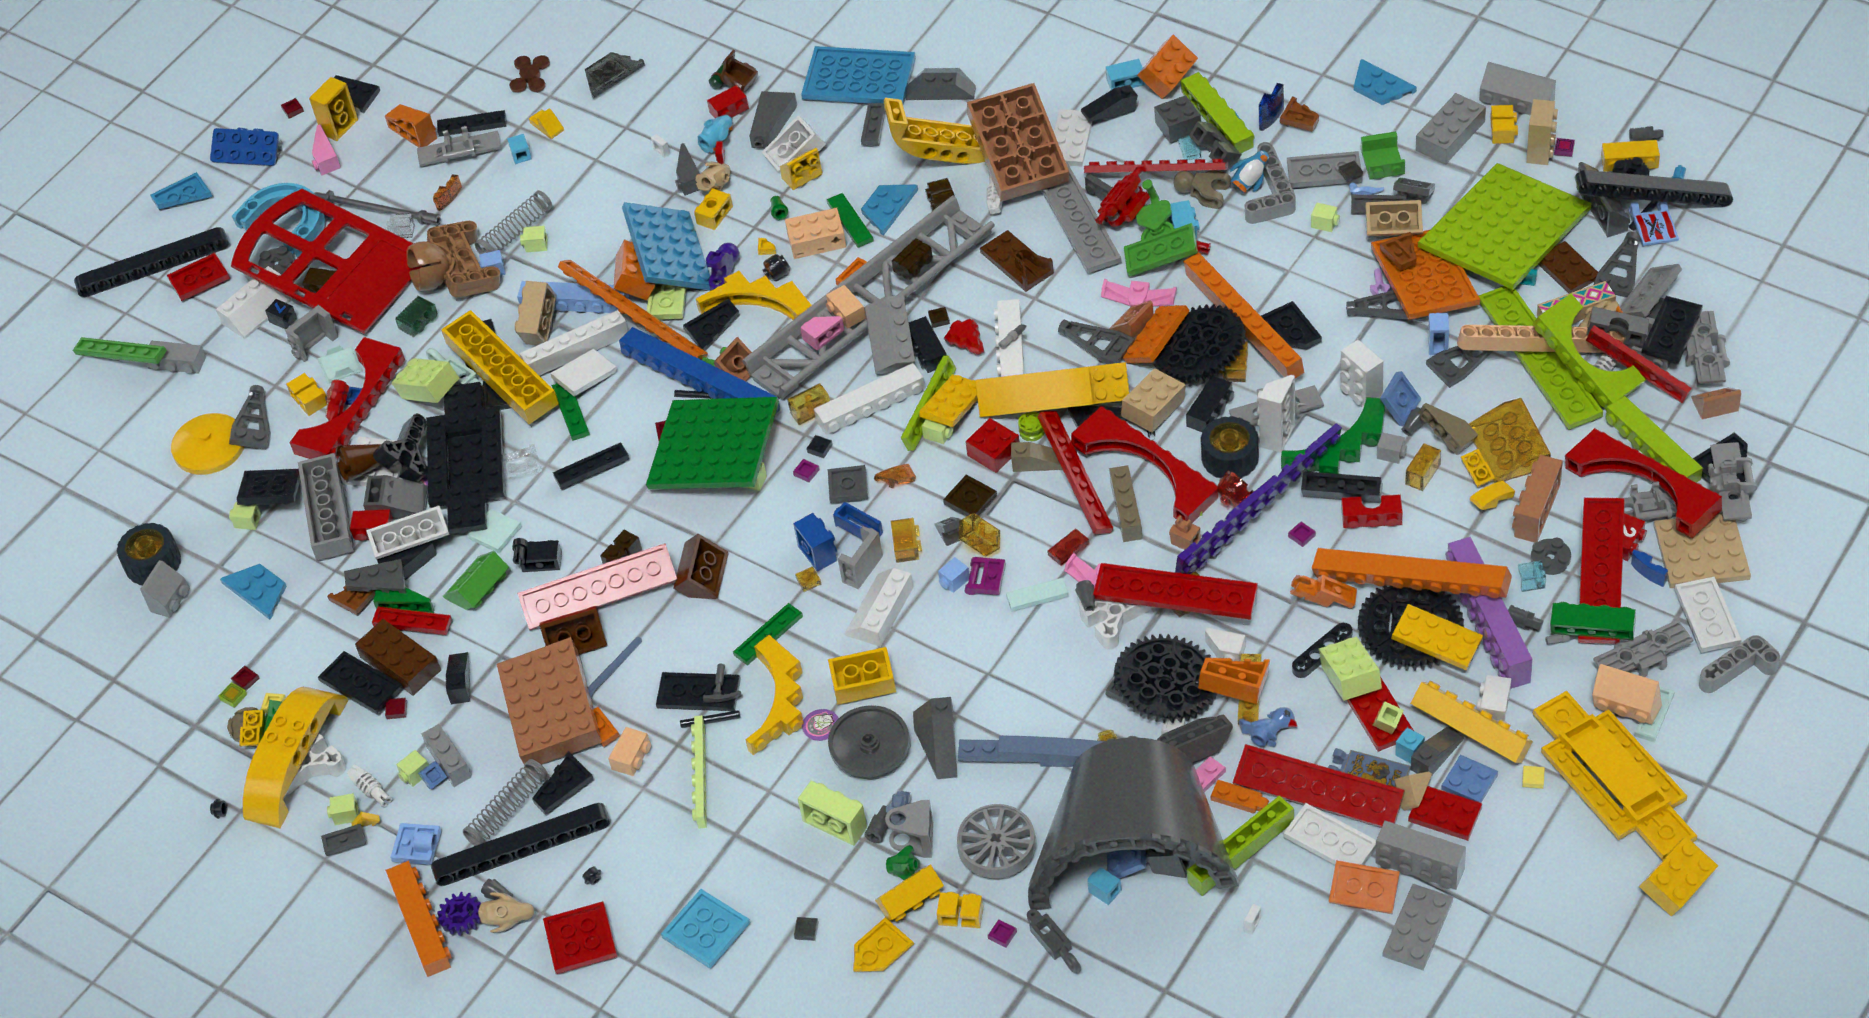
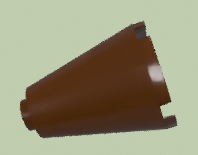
[335,444,381,482]

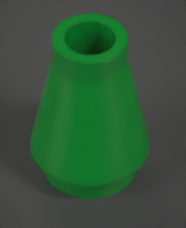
[770,196,788,220]

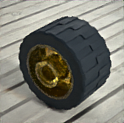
[1200,416,1259,480]
[117,523,181,585]

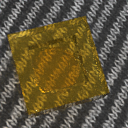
[795,566,822,592]

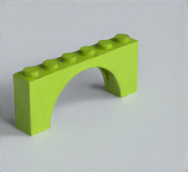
[1532,293,1646,411]

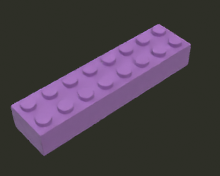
[1445,537,1533,689]

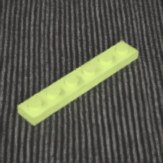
[691,715,707,829]

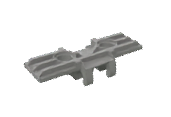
[417,126,501,166]
[1685,311,1730,383]
[1229,385,1324,426]
[1708,442,1757,521]
[1624,481,1677,520]
[1593,620,1693,677]

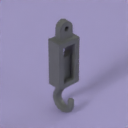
[1027,909,1081,974]

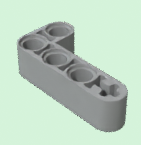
[1699,635,1780,693]

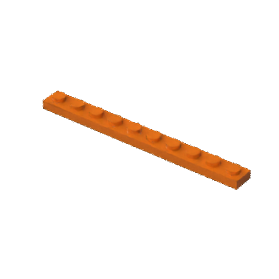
[558,260,708,360]

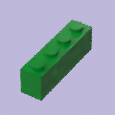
[1550,602,1636,640]

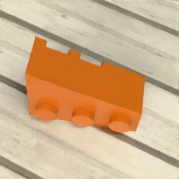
[385,104,437,148]
[1198,658,1270,704]

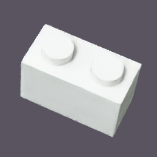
[1476,675,1511,722]

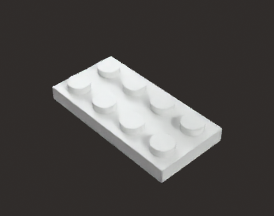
[1054,109,1093,167]
[1675,577,1741,653]
[1283,803,1376,865]

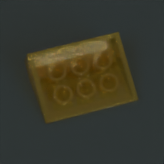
[1469,398,1551,483]

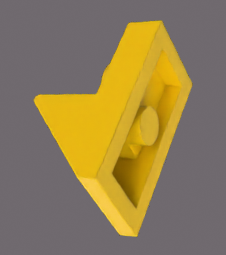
[529,108,564,139]

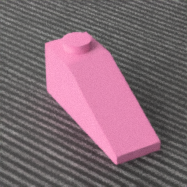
[312,124,341,175]

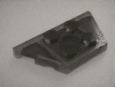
[585,52,645,99]

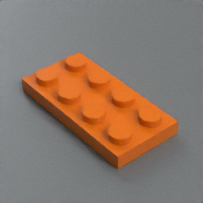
[1123,305,1190,363]

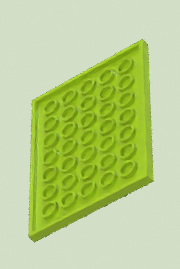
[1418,163,1592,290]

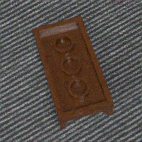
[980,230,1054,292]

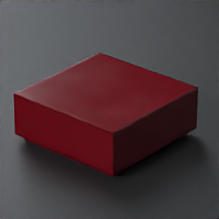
[281,98,304,119]
[231,666,260,691]
[385,697,407,719]

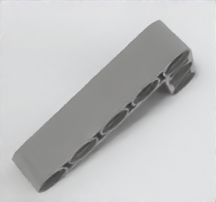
[1245,142,1296,224]

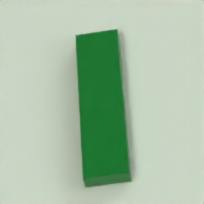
[827,193,874,248]
[552,383,590,441]
[733,603,803,666]

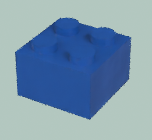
[793,513,837,572]

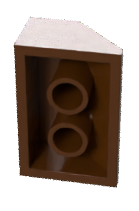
[673,534,728,599]
[539,606,607,654]

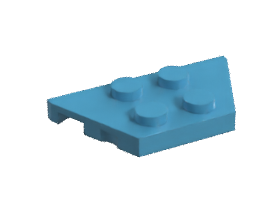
[1354,59,1417,105]
[861,184,918,235]
[220,564,287,620]

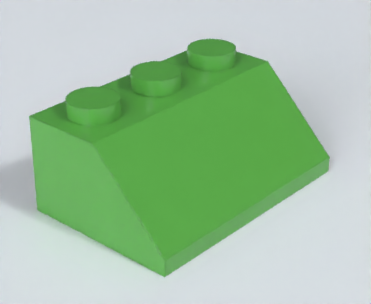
[443,551,509,610]

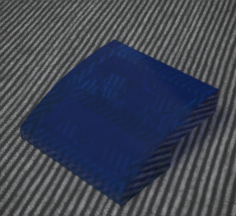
[1259,83,1284,131]

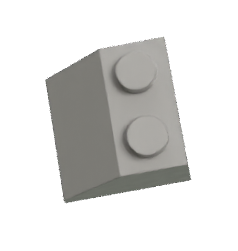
[140,560,189,618]

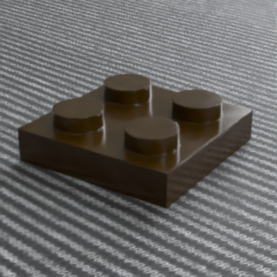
[943,474,997,521]

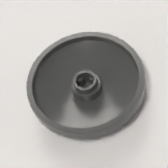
[828,705,910,777]

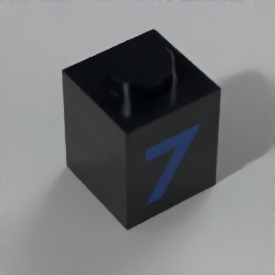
[265,299,297,329]

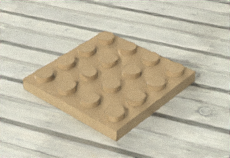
[1654,513,1751,588]

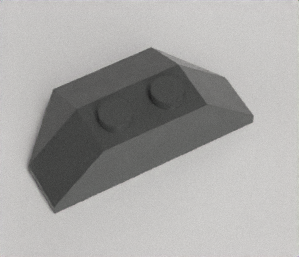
[906,68,976,100]
[1157,714,1233,763]

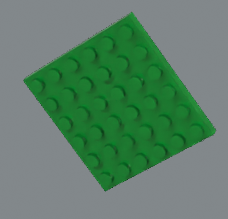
[646,397,779,489]

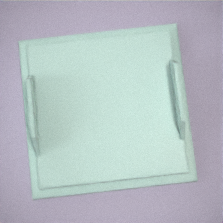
[318,345,362,384]

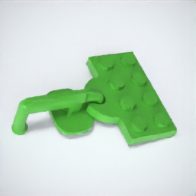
[1124,179,1198,277]

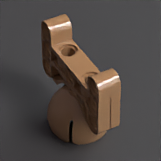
[407,220,500,297]

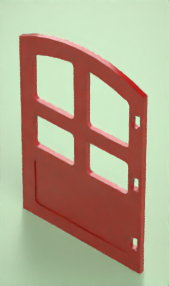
[231,189,426,334]

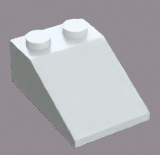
[762,115,826,173]

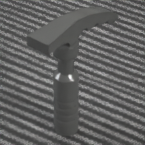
[703,663,741,702]

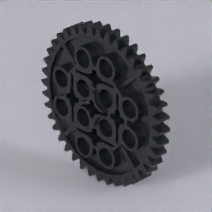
[1153,304,1246,384]
[1358,585,1464,671]
[1113,634,1217,723]

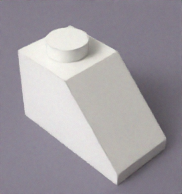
[1205,627,1246,661]

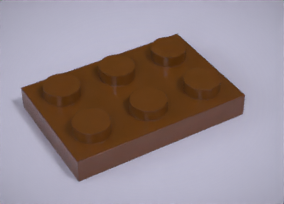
[1538,241,1598,294]

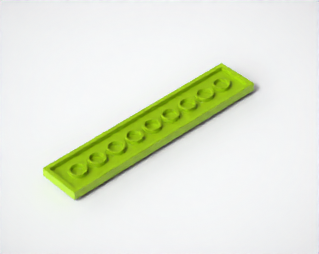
[1479,286,1603,430]

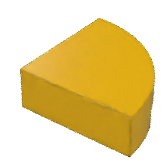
[758,238,776,255]
[351,812,380,829]

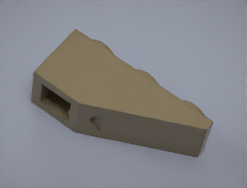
[1418,403,1478,455]

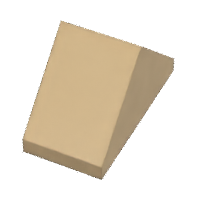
[1394,772,1432,811]

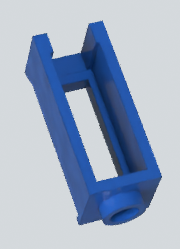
[833,502,883,539]

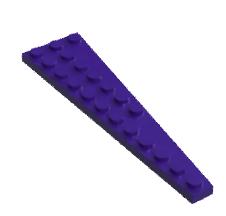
[1175,423,1342,575]

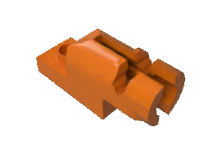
[1290,575,1357,608]

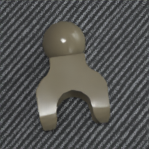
[1173,170,1231,209]

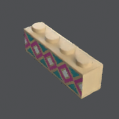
[1537,281,1616,324]

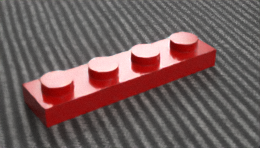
[372,607,452,635]

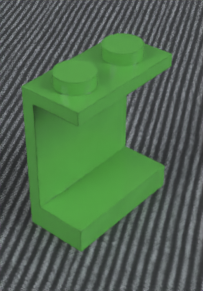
[1361,131,1405,180]

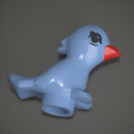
[1239,707,1298,747]

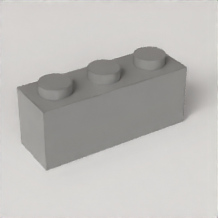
[147,340,206,374]
[421,724,471,787]

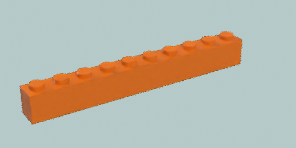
[1183,252,1305,378]
[1311,548,1512,598]

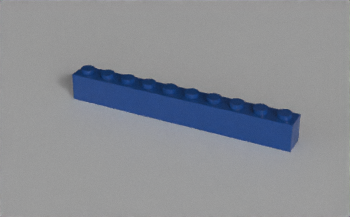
[619,327,780,415]

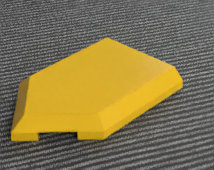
[853,917,914,972]

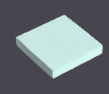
[468,509,522,553]

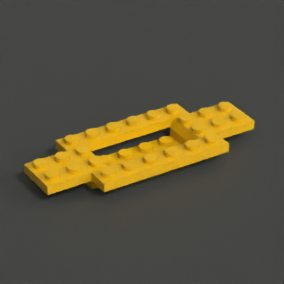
[1533,691,1697,860]

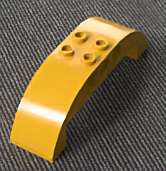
[884,98,985,164]
[243,686,348,829]

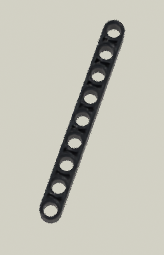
[1575,170,1733,207]
[74,227,229,297]
[431,803,610,886]

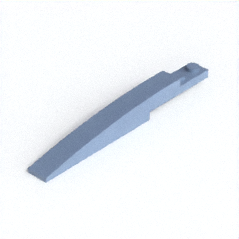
[958,735,1105,767]

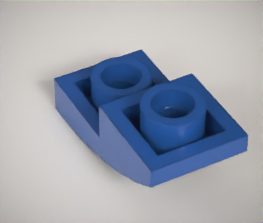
[1631,550,1668,587]

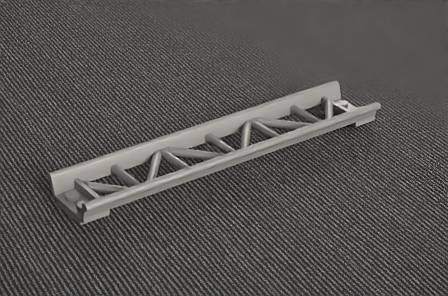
[742,195,995,399]

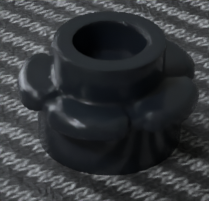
[210,799,227,819]
[582,866,602,885]

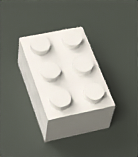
[1340,340,1384,408]

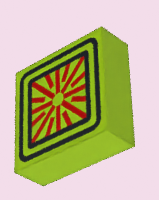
[218,682,247,708]

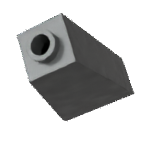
[749,91,797,149]

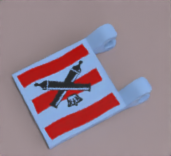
[1628,201,1679,246]

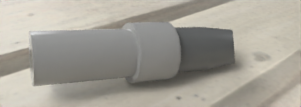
[998,324,1027,349]
[1545,634,1578,645]

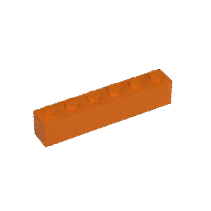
[386,861,452,977]

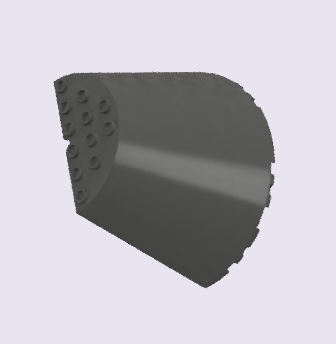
[1028,736,1239,910]

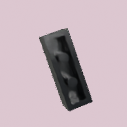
[908,316,947,373]
[1186,375,1234,432]

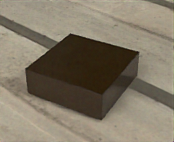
[928,307,950,328]

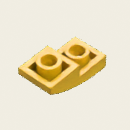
[1461,449,1495,488]
[1470,481,1515,510]
[239,710,265,747]

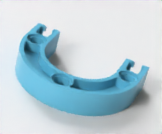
[232,183,325,258]

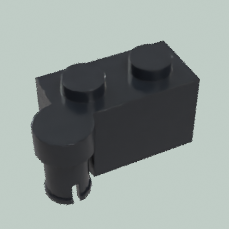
[512,538,562,572]

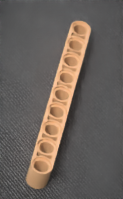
[1457,325,1624,353]

